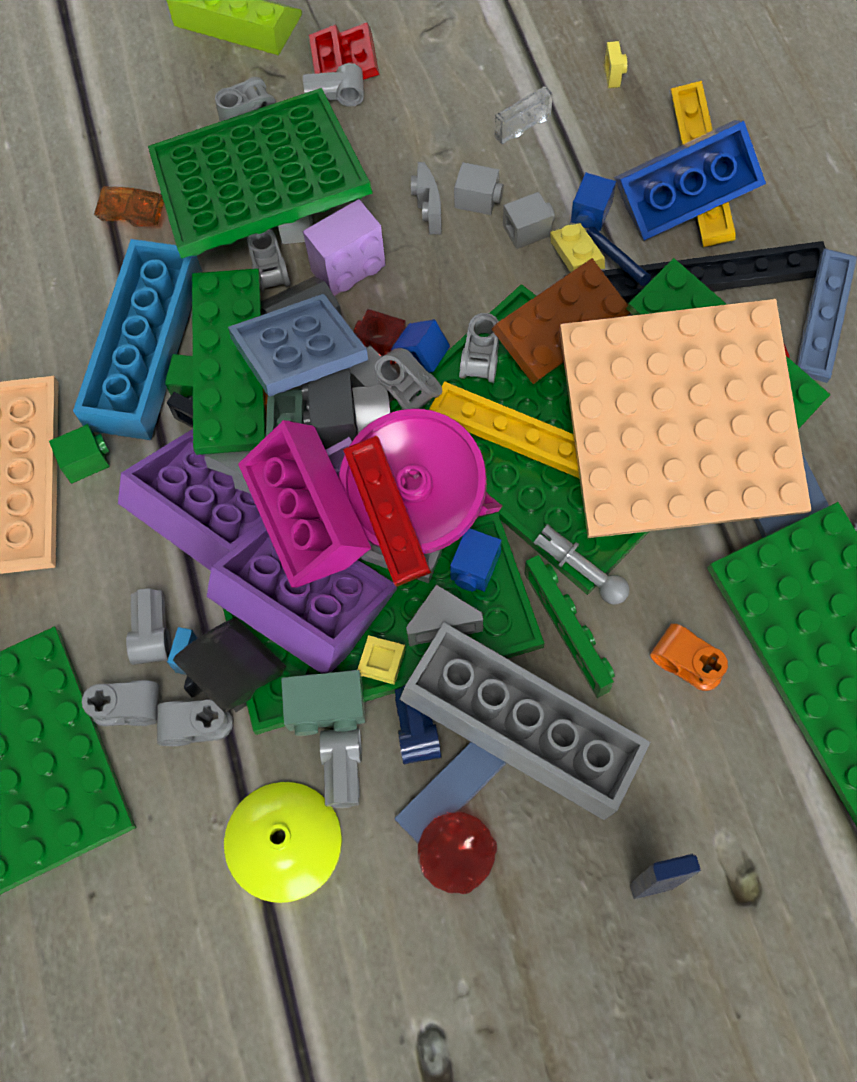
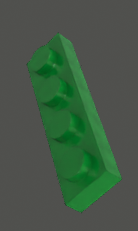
[524,555,615,698]

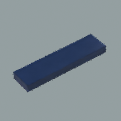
[630,853,701,899]

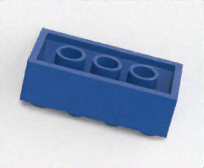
[614,120,766,240]

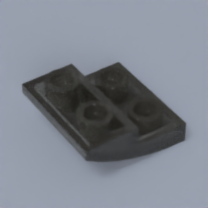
[173,617,287,713]

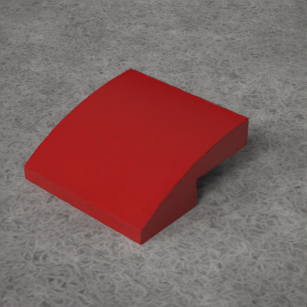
[309,22,379,80]

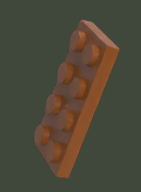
[492,258,631,385]

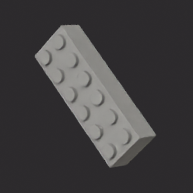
[400,622,651,820]

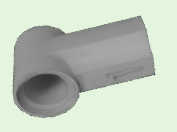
[303,63,364,107]
[126,588,172,665]
[320,728,362,808]

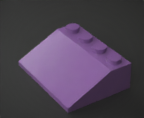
[118,429,264,571]
[207,524,397,674]

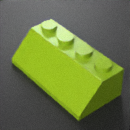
[166,0,302,56]

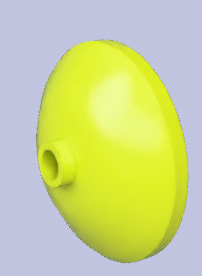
[224,782,342,903]

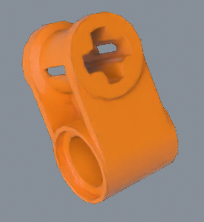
[650,624,728,691]

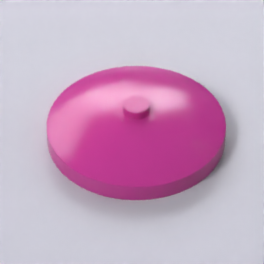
[339,409,487,554]

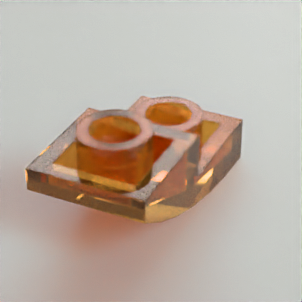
[94,186,164,227]

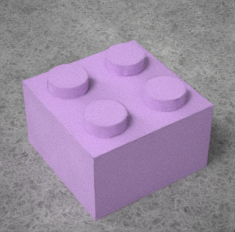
[303,199,386,296]

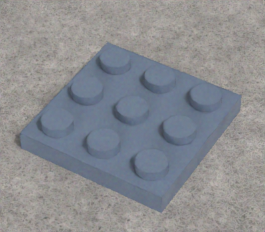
[228,294,368,397]

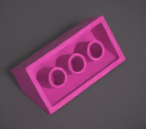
[238,420,371,588]

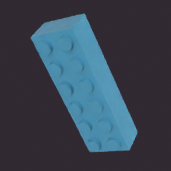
[73,239,202,440]

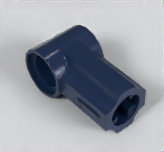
[395,685,442,764]

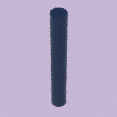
[586,227,651,286]

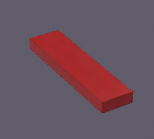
[343,435,431,587]

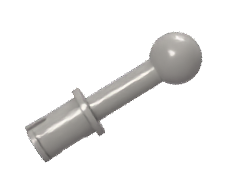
[533,524,629,605]

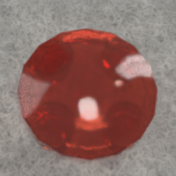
[418,812,497,894]

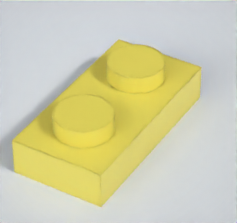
[550,223,605,272]

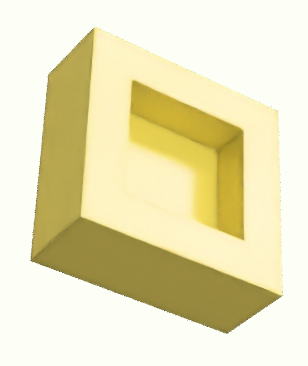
[604,41,627,88]
[357,635,406,685]

